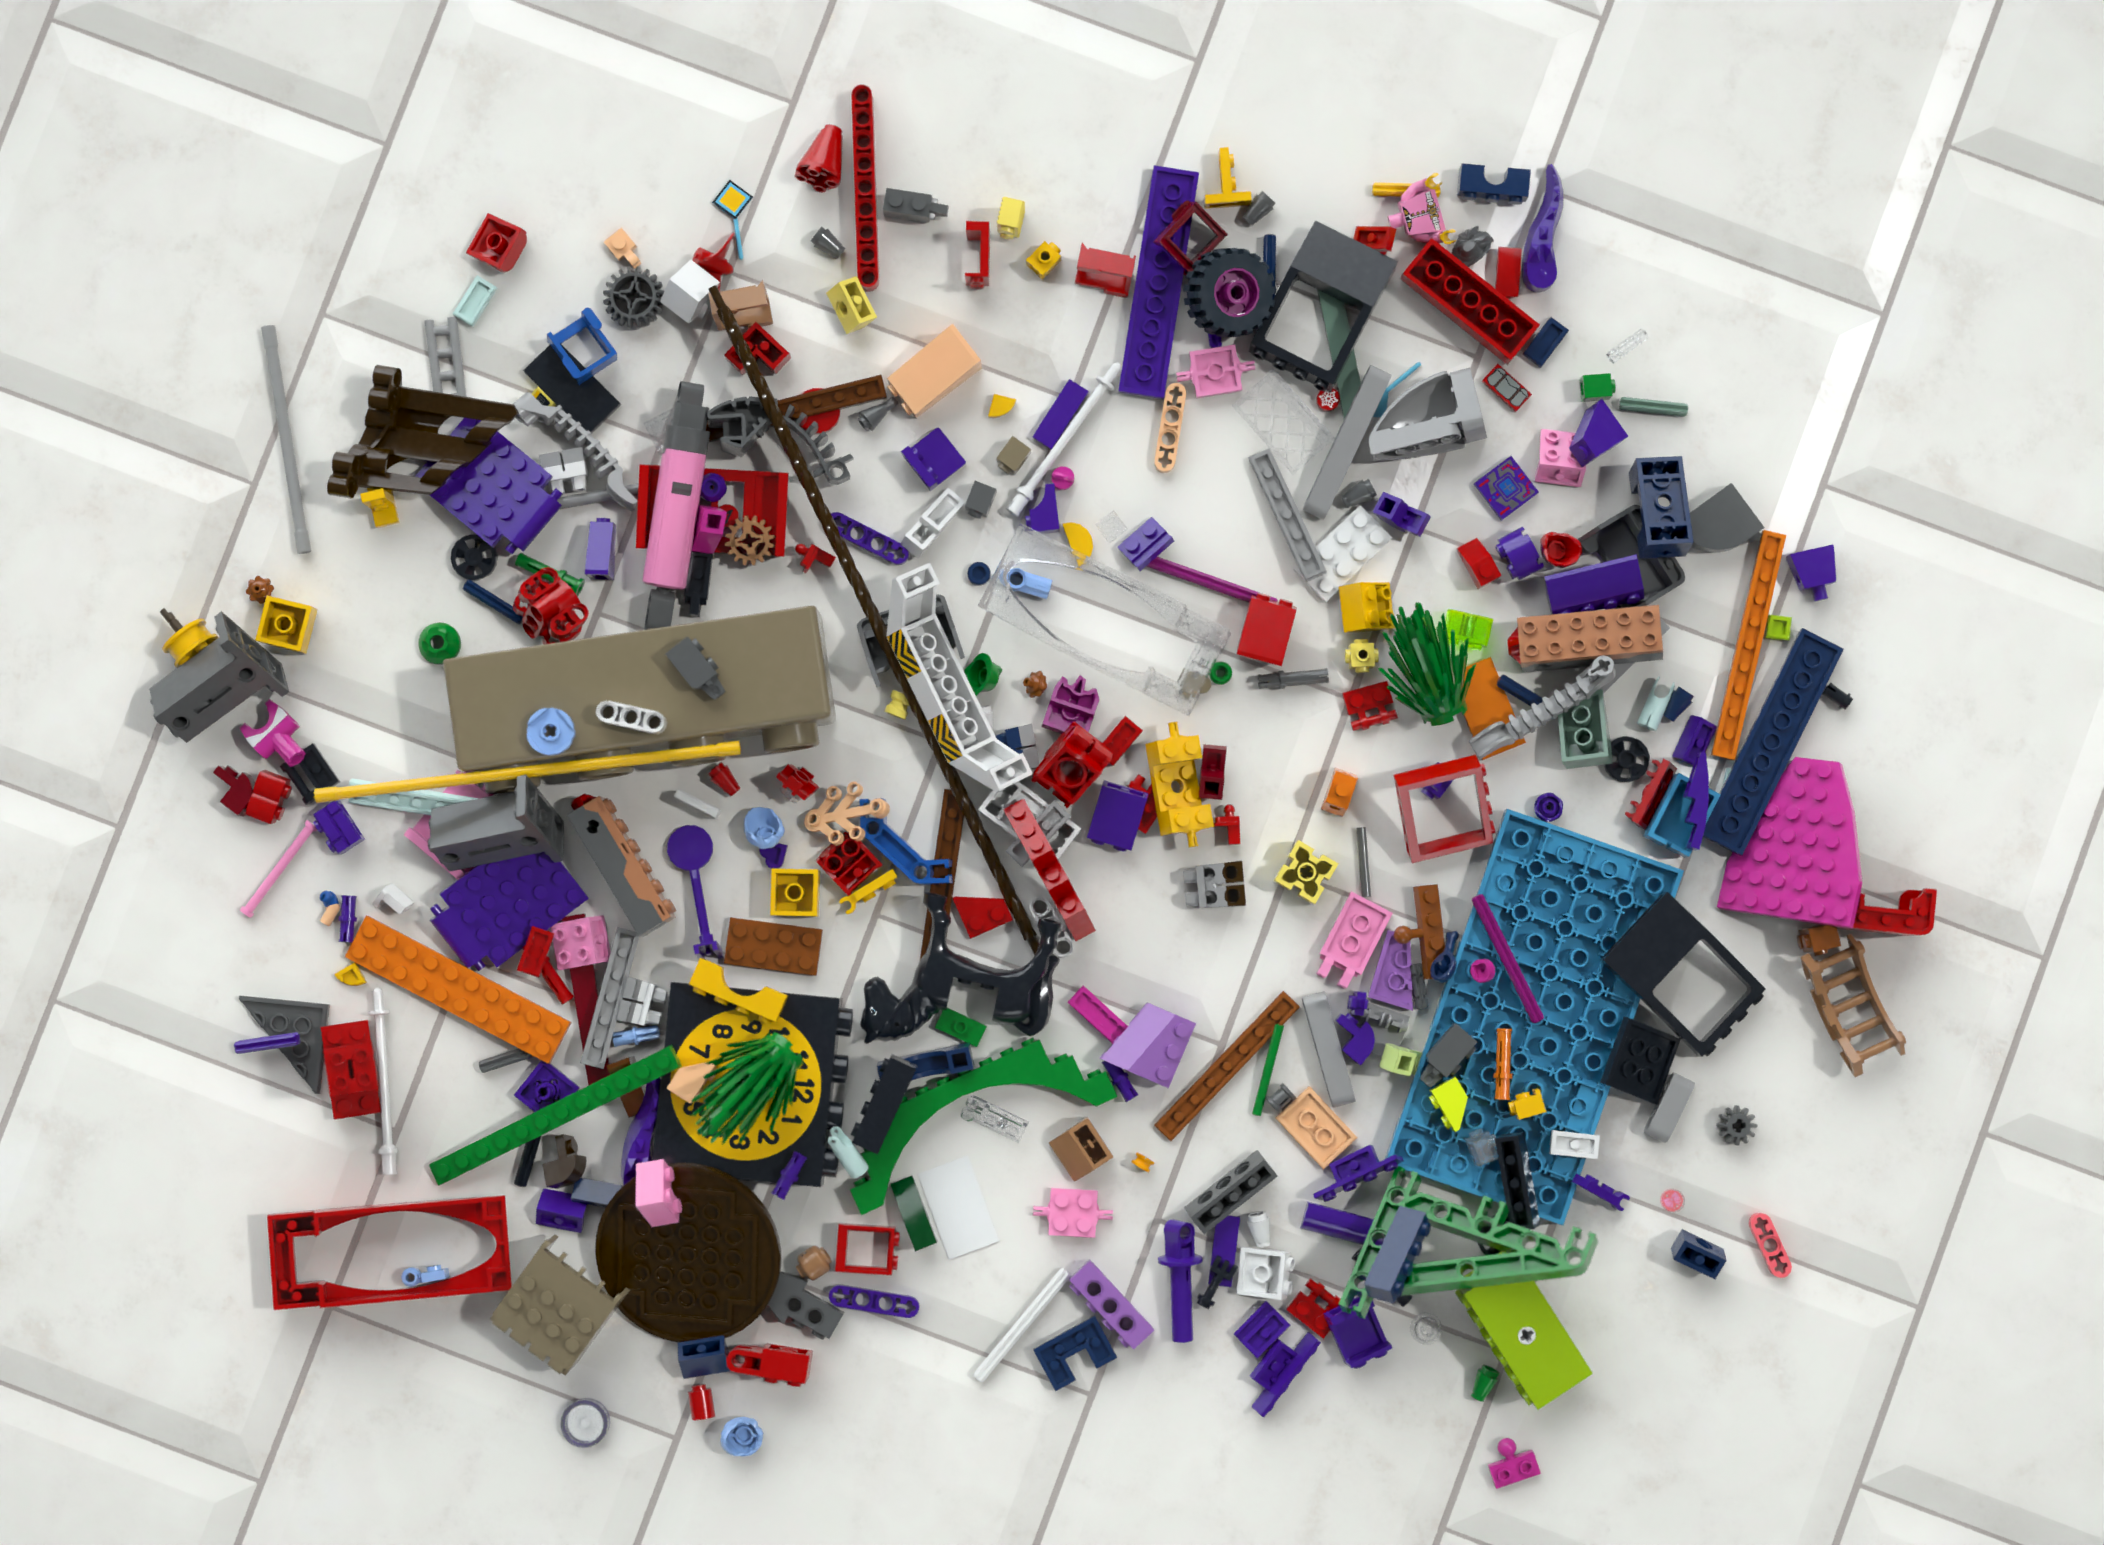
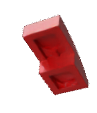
[1495,247,1522,297]

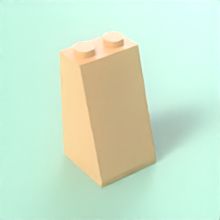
[887,324,982,418]

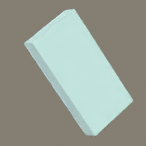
[453,275,498,327]

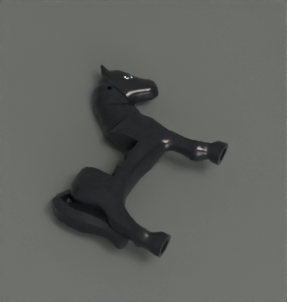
[860,892,1061,1044]

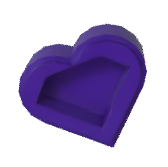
[759,843,788,869]

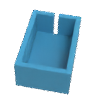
[1643,773,1721,858]

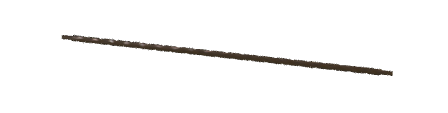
[708,285,1039,956]

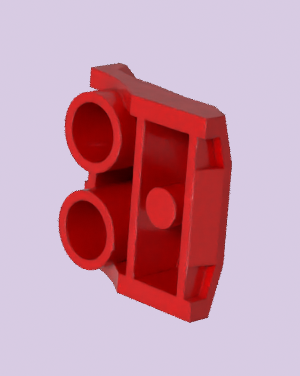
[815,831,883,897]

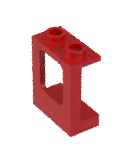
[965,221,990,289]

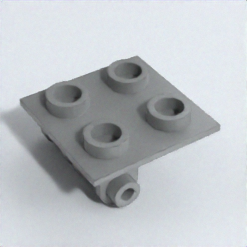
[1358,1003,1410,1056]

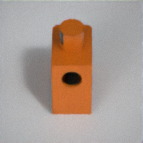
[1321,768,1358,817]

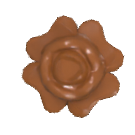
[246,576,274,604]
[1023,671,1047,698]

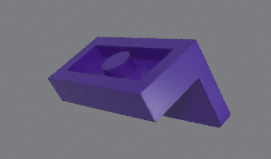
[535,1188,587,1233]

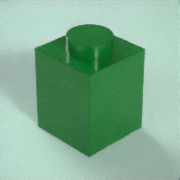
[1579,373,1616,402]

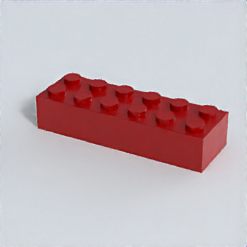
[1400,238,1540,365]

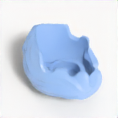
[744,807,785,849]
[720,1417,763,1457]

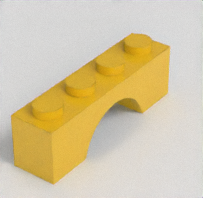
[689,958,788,1024]

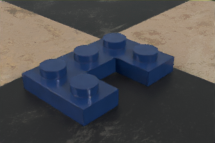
[1033,1315,1117,1392]

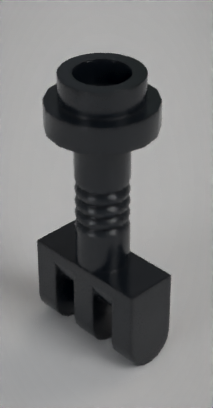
[1197,1255,1238,1309]

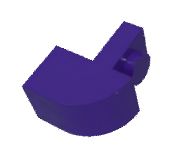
[1373,492,1431,537]
[1334,1013,1375,1065]

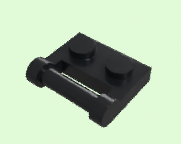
[280,743,341,805]

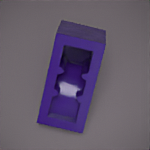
[1025,483,1060,535]

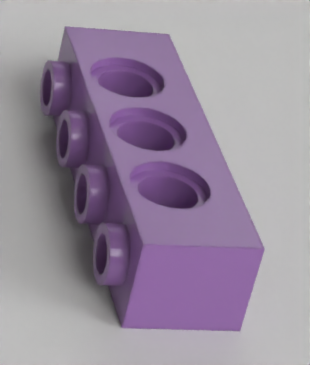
[1069,1259,1154,1350]

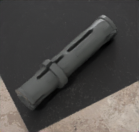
[1258,668,1329,689]

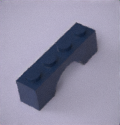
[877,1042,974,1081]

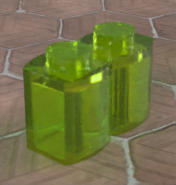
[1445,609,1493,651]

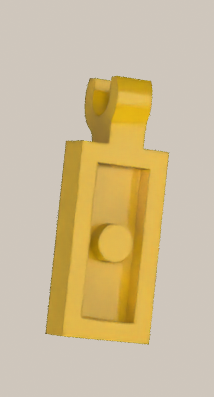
[839,869,898,914]

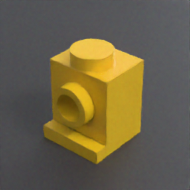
[1026,241,1062,280]
[1507,1089,1546,1120]

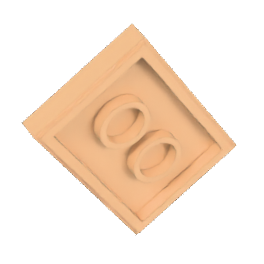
[1275,1086,1357,1170]

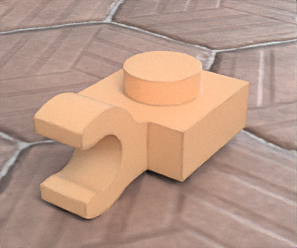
[604,228,642,269]

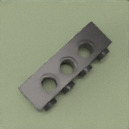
[1184,1150,1278,1234]

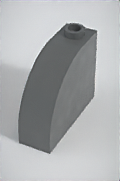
[1690,483,1765,553]

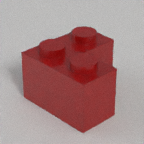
[724,322,791,375]

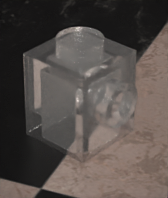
[1465,1128,1498,1167]

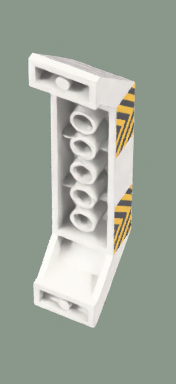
[886,563,1033,792]

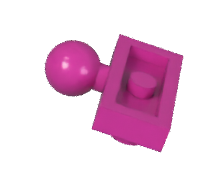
[1488,1438,1541,1489]

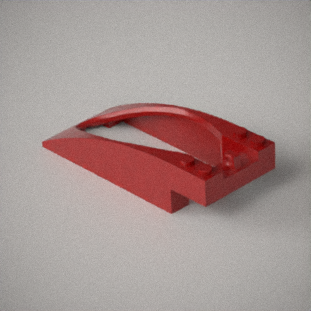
[267,1195,512,1310]

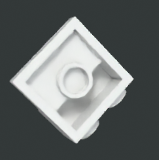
[1237,1247,1295,1300]

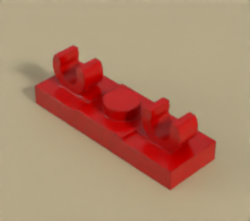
[1625,759,1677,830]

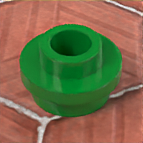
[1209,661,1232,685]

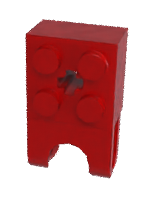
[726,1343,813,1387]

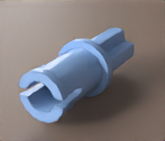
[613,1025,660,1047]

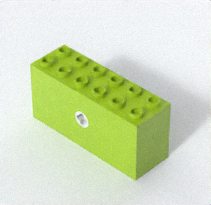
[1455,1251,1593,1410]

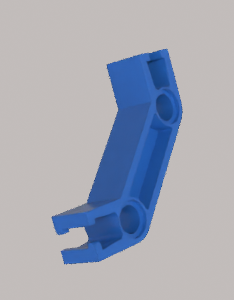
[859,798,953,885]

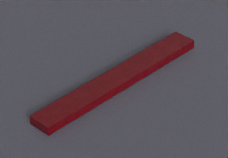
[562,913,610,1086]

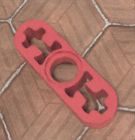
[1749,1213,1792,1278]

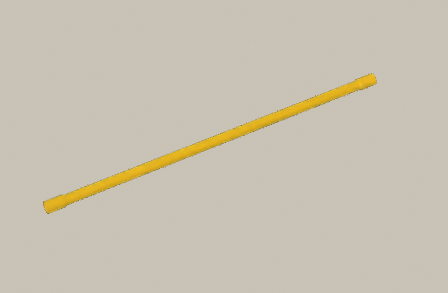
[314,741,741,803]

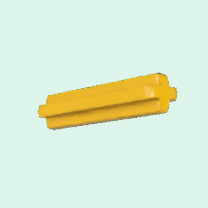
[1372,182,1441,198]

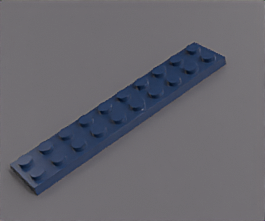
[1703,628,1844,856]

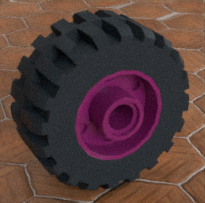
[1183,248,1276,337]

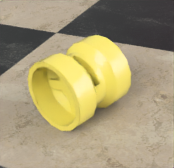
[884,690,909,720]

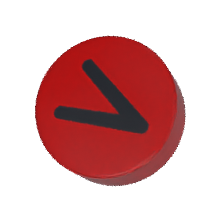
[719,504,739,528]

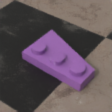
[1367,930,1413,1011]

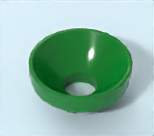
[418,622,461,665]

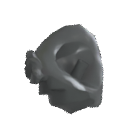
[1452,226,1494,267]

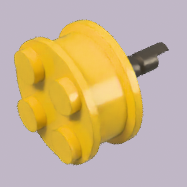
[160,608,219,668]

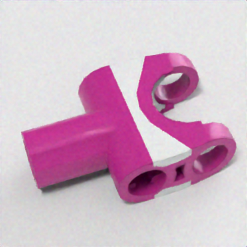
[240,699,305,767]

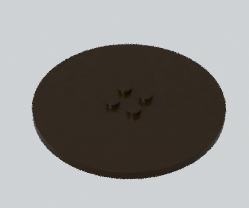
[595,1163,782,1343]

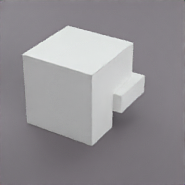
[660,260,720,324]

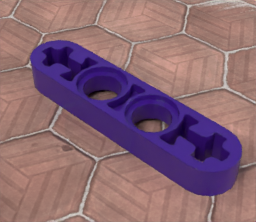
[831,512,909,565]
[829,1284,920,1318]

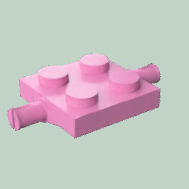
[1176,345,1255,398]
[1033,1188,1113,1238]

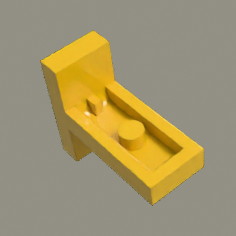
[1204,147,1252,209]
[360,488,400,528]

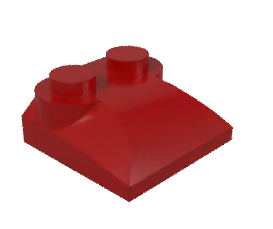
[466,213,527,272]

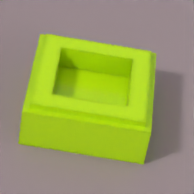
[1765,615,1792,641]

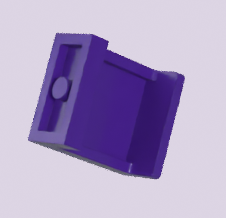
[1087,780,1148,852]
[1323,1297,1393,1369]

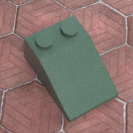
[1558,689,1613,769]

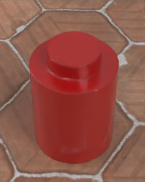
[688,1384,715,1420]

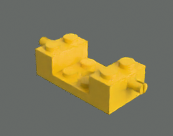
[1145,722,1214,848]

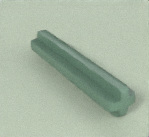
[1619,397,1688,417]

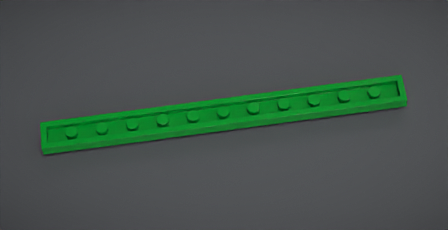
[429,1045,682,1186]

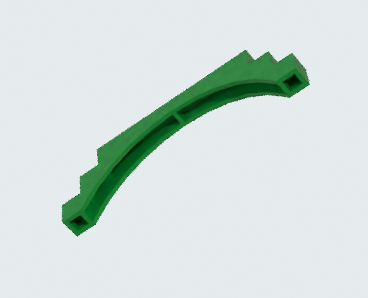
[850,1037,1117,1215]

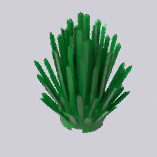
[1378,602,1476,726]
[691,1032,804,1145]

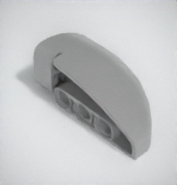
[1368,368,1487,461]

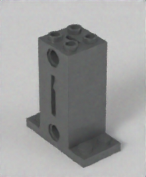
[149,611,289,743]
[428,775,564,872]

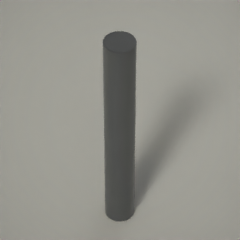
[1356,827,1371,897]

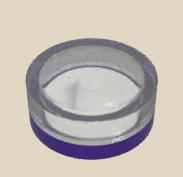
[561,1398,610,1448]

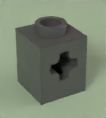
[965,481,997,519]

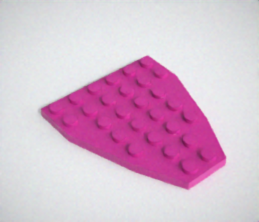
[1717,757,1862,929]

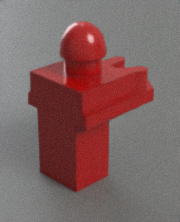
[795,544,836,574]
[1213,804,1241,845]

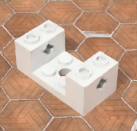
[978,781,1081,860]

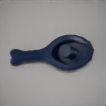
[1430,931,1459,983]

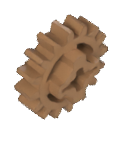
[725,516,776,566]

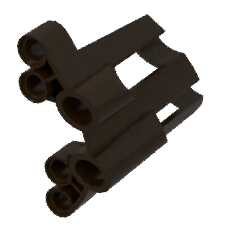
[327,365,519,499]

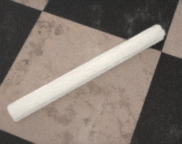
[974,1268,1071,1382]

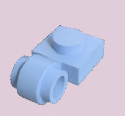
[401,1265,450,1287]

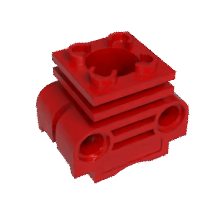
[1031,721,1113,809]

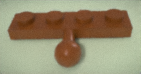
[1394,884,1445,980]

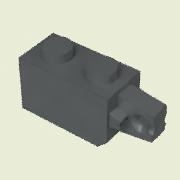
[883,188,949,223]
[665,636,726,700]
[1419,1023,1477,1088]

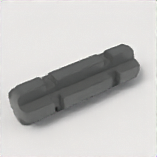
[1410,963,1428,1009]

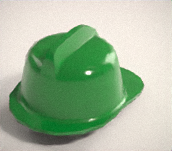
[964,653,1002,696]

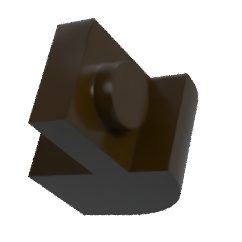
[542,1134,587,1189]

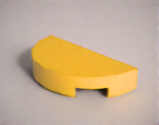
[1062,522,1093,567]

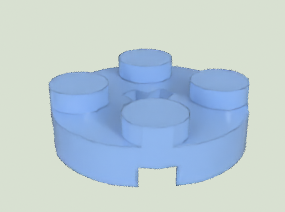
[527,708,576,756]

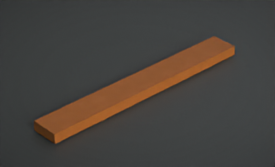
[1154,991,1300,1141]

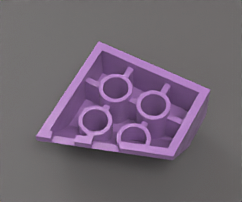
[1100,1002,1196,1088]

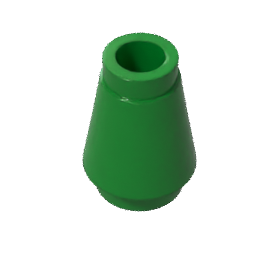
[1471,1364,1500,1402]

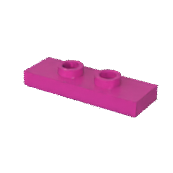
[1068,985,1128,1044]

